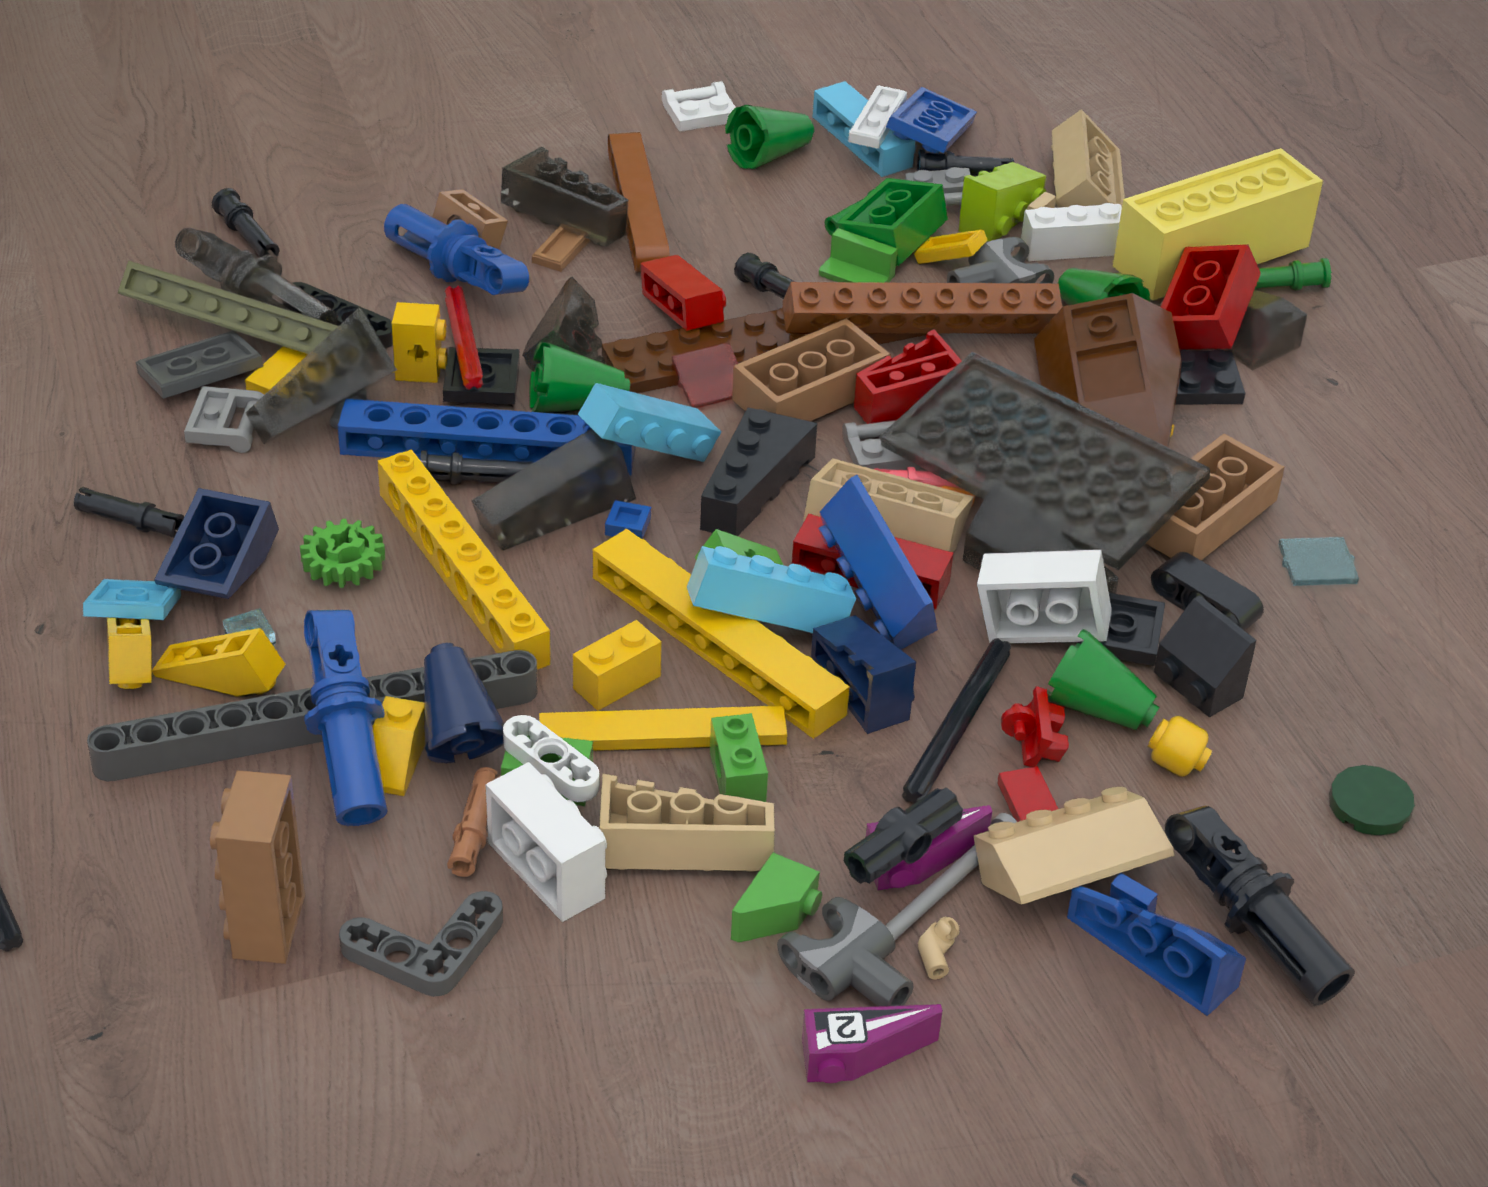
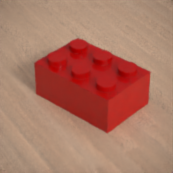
[1161,244,1261,350]

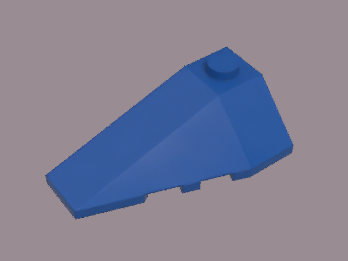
[1067,886,1246,1016]

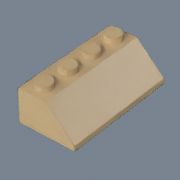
[1051,109,1125,208]
[803,458,974,552]
[974,787,1174,905]

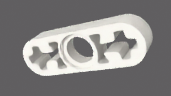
[503,715,599,802]

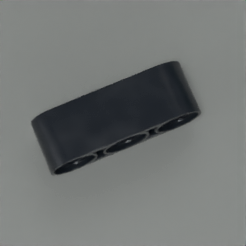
[1151,552,1264,630]

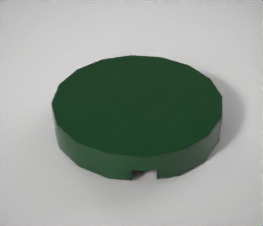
[1329,765,1415,836]

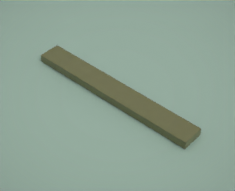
[117,260,375,372]

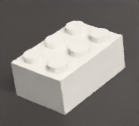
[977,550,1112,643]
[486,762,607,922]

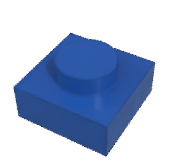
[605,500,651,539]
[1110,873,1158,913]

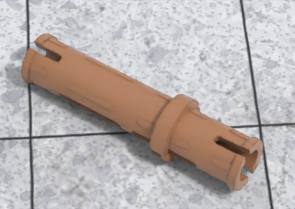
[447,767,501,877]

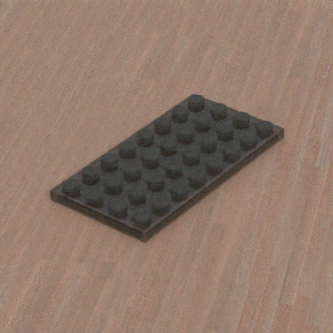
[880,352,1210,571]

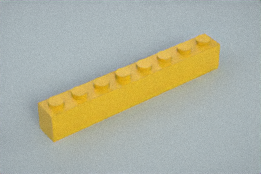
[593,529,850,739]

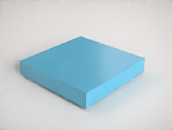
[83,579,181,620]

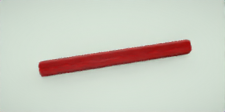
[445,286,483,389]

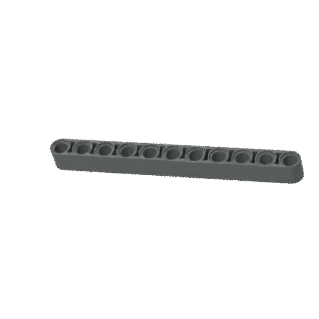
[87,650,537,781]

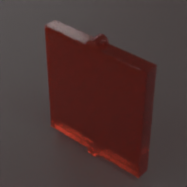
[671,343,738,408]

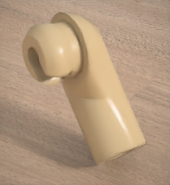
[918,917,960,980]

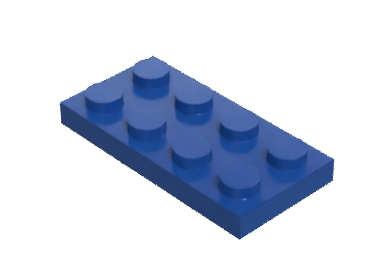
[886,87,977,153]

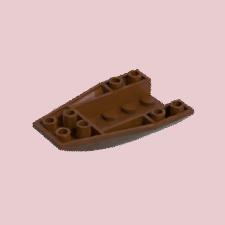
[1034,293,1182,481]

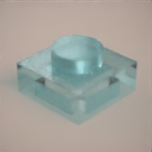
[222,608,276,645]

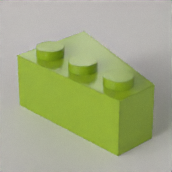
[958,162,1047,242]

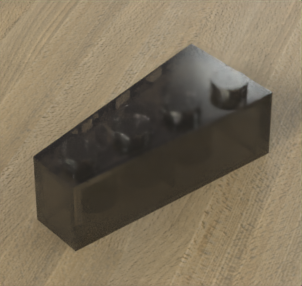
[500,146,628,246]

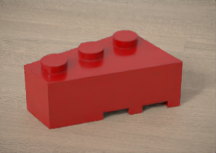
[854,329,968,424]

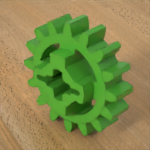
[300,519,385,588]

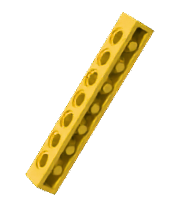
[378,449,550,670]

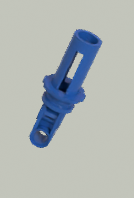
[384,204,529,295]
[304,610,387,826]

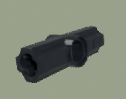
[843,788,963,884]

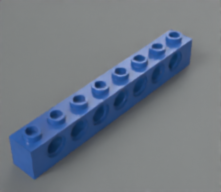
[338,399,636,475]

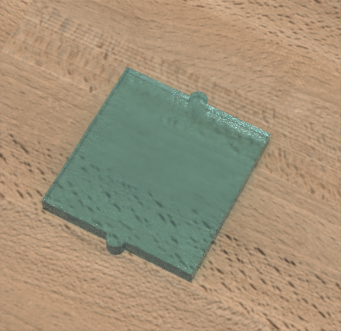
[1278,537,1359,586]

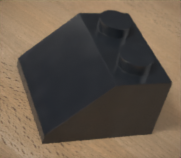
[1154,595,1257,718]

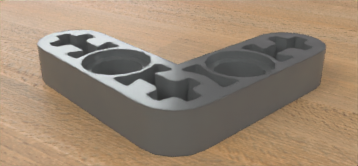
[339,891,503,997]

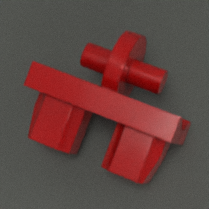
[1001,686,1069,767]

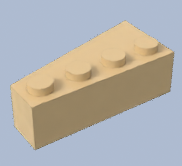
[599,774,775,872]

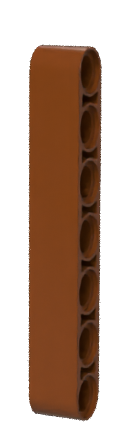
[607,132,670,273]

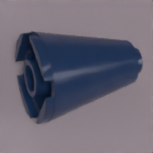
[424,643,504,763]

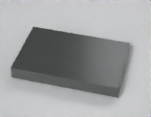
[136,331,263,399]

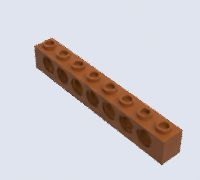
[782,282,1062,334]

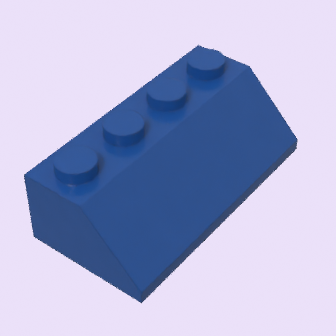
[818,475,938,650]

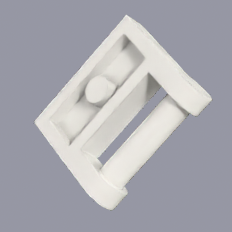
[662,81,736,132]

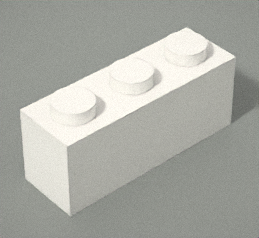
[1021,203,1122,261]

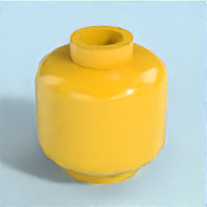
[1147,716,1212,777]

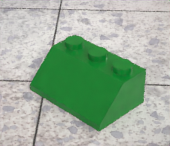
[837,178,948,266]

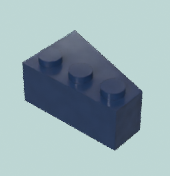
[811,615,916,734]

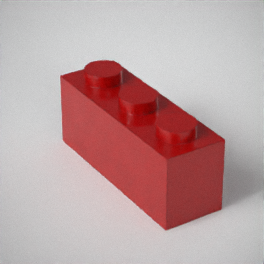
[641,254,726,331]

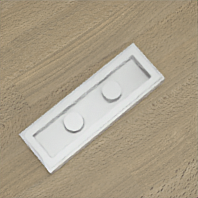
[848,85,907,149]

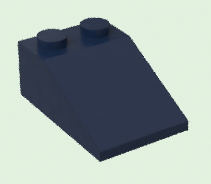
[154,488,279,599]

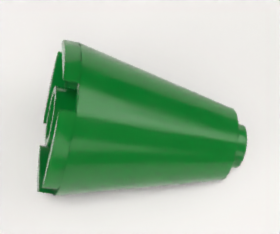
[725,105,814,169]
[1058,268,1150,305]
[529,342,630,413]
[1047,629,1160,730]

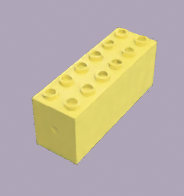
[1113,148,1323,300]

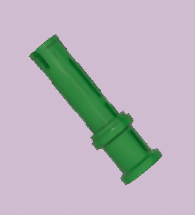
[1255,258,1331,290]

